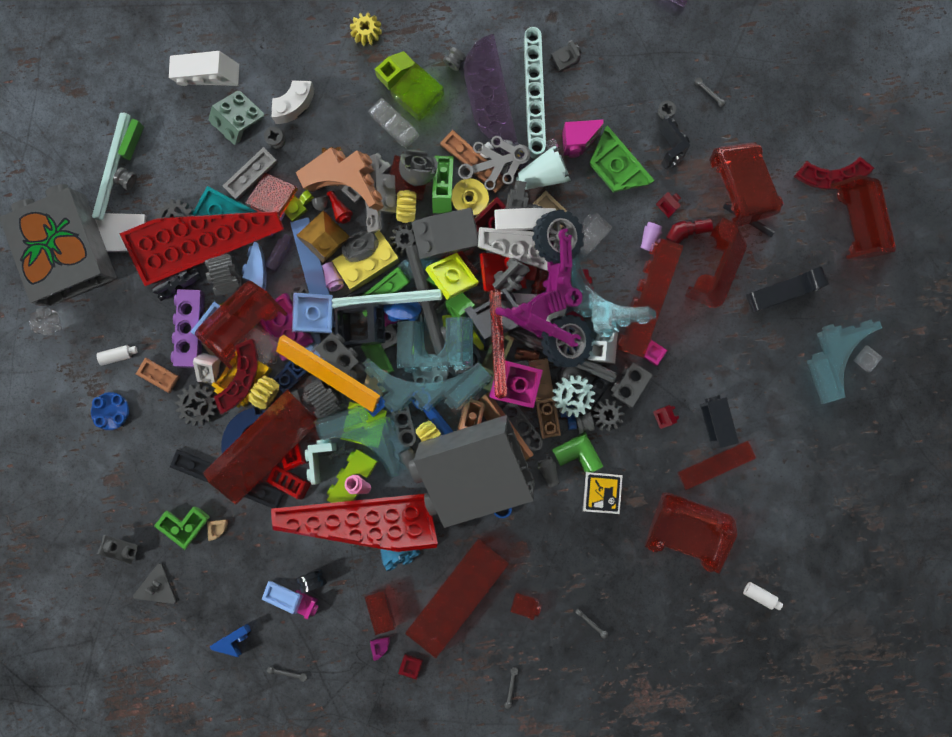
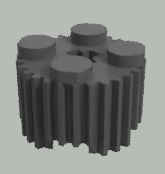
[205,254,243,296]
[303,378,345,421]

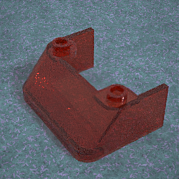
[830,175,896,260]
[195,281,288,369]

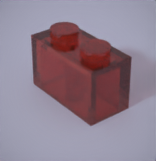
[365,589,396,635]

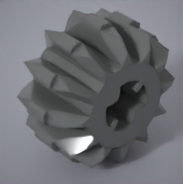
[389,224,416,257]
[591,399,625,432]

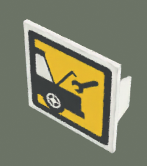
[583,472,623,514]

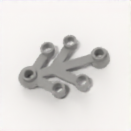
[458,136,530,190]

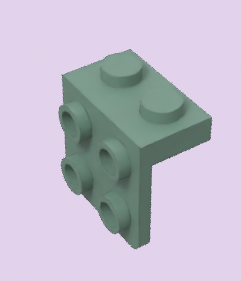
[208,91,264,145]

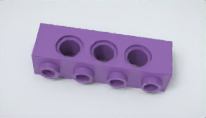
[171,289,205,368]

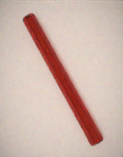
[489,289,507,399]

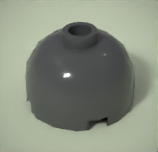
[399,150,438,186]

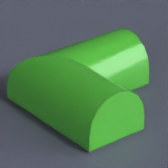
[552,432,603,474]
[154,507,210,550]

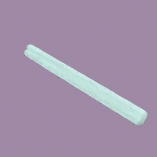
[92,113,131,220]
[332,289,443,309]

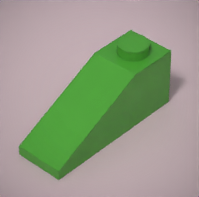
[432,156,454,213]

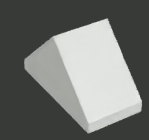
[193,353,221,385]

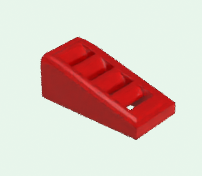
[266,465,311,500]

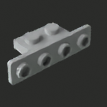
[365,154,396,233]

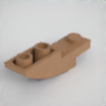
[528,358,561,439]

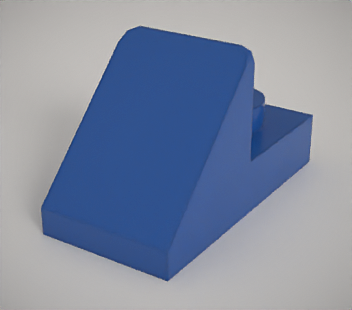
[210,623,251,657]

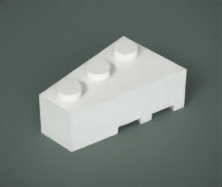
[169,51,239,86]

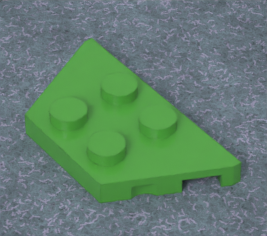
[589,125,654,193]

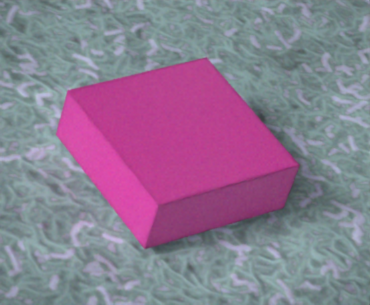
[641,340,668,367]

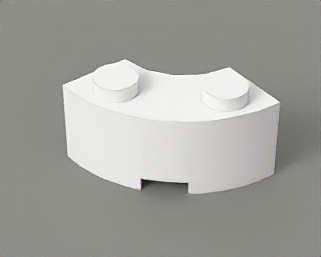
[271,81,314,124]

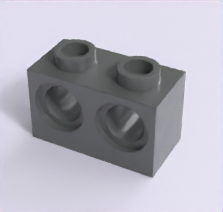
[314,332,359,373]
[611,363,653,408]

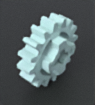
[552,374,595,417]

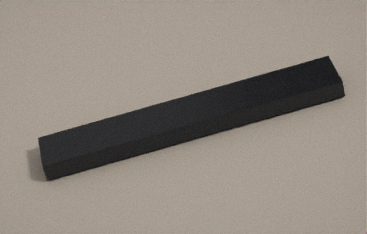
[170,449,284,508]

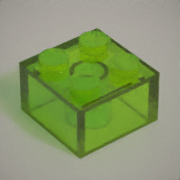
[390,62,444,121]

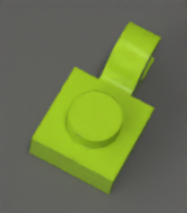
[280,190,314,222]

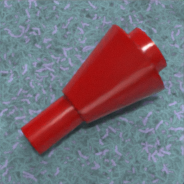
[327,191,353,224]

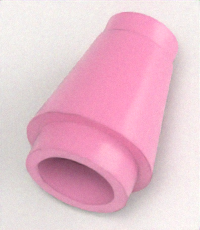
[345,475,371,494]

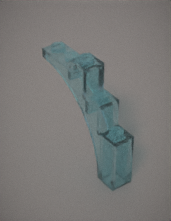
[558,246,656,337]
[363,358,493,413]

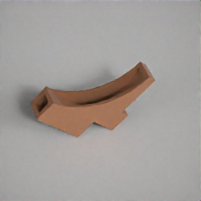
[296,148,384,211]

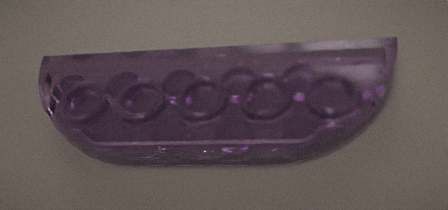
[464,34,517,144]

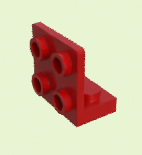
[480,253,527,292]

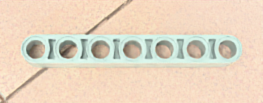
[524,27,546,159]

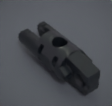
[151,267,201,301]
[583,364,618,410]

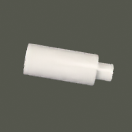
[97,345,138,366]
[743,582,783,610]

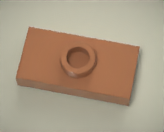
[136,358,179,393]

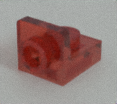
[510,592,541,620]

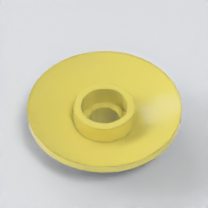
[452,178,489,216]

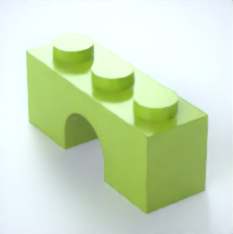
[327,449,378,503]

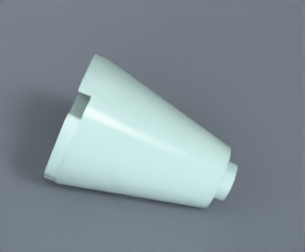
[516,145,571,190]

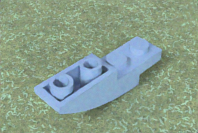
[237,242,267,321]

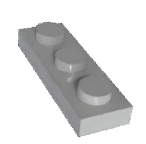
[223,147,278,201]

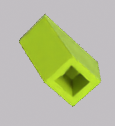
[375,51,417,90]

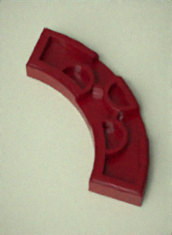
[793,157,874,189]
[214,338,258,415]

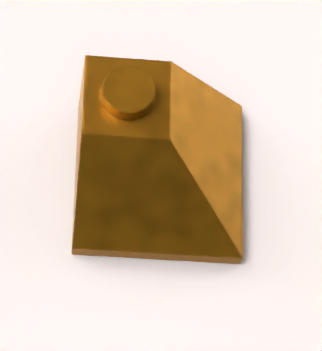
[296,210,350,263]

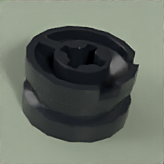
[296,569,327,594]

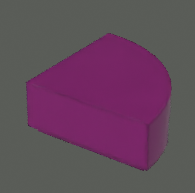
[370,637,390,661]

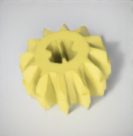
[350,12,382,46]
[396,190,416,223]
[248,376,279,410]
[416,420,442,442]

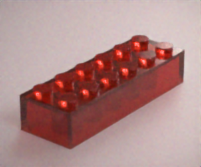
[617,238,683,358]
[203,389,320,505]
[405,538,509,658]

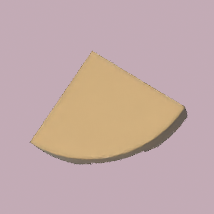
[207,520,228,541]

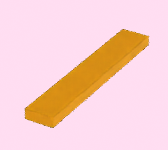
[276,335,380,412]

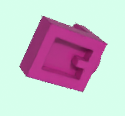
[296,590,319,620]

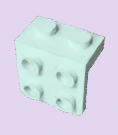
[305,440,337,485]

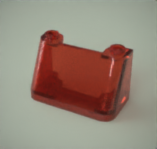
[709,142,783,228]
[685,218,747,308]
[645,492,738,573]

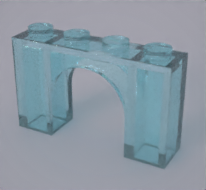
[397,317,473,372]

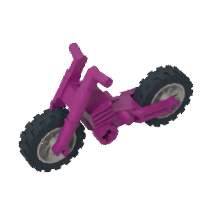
[495,210,593,368]

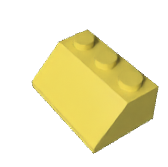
[332,230,400,292]

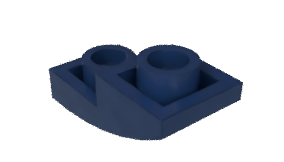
[273,361,308,394]

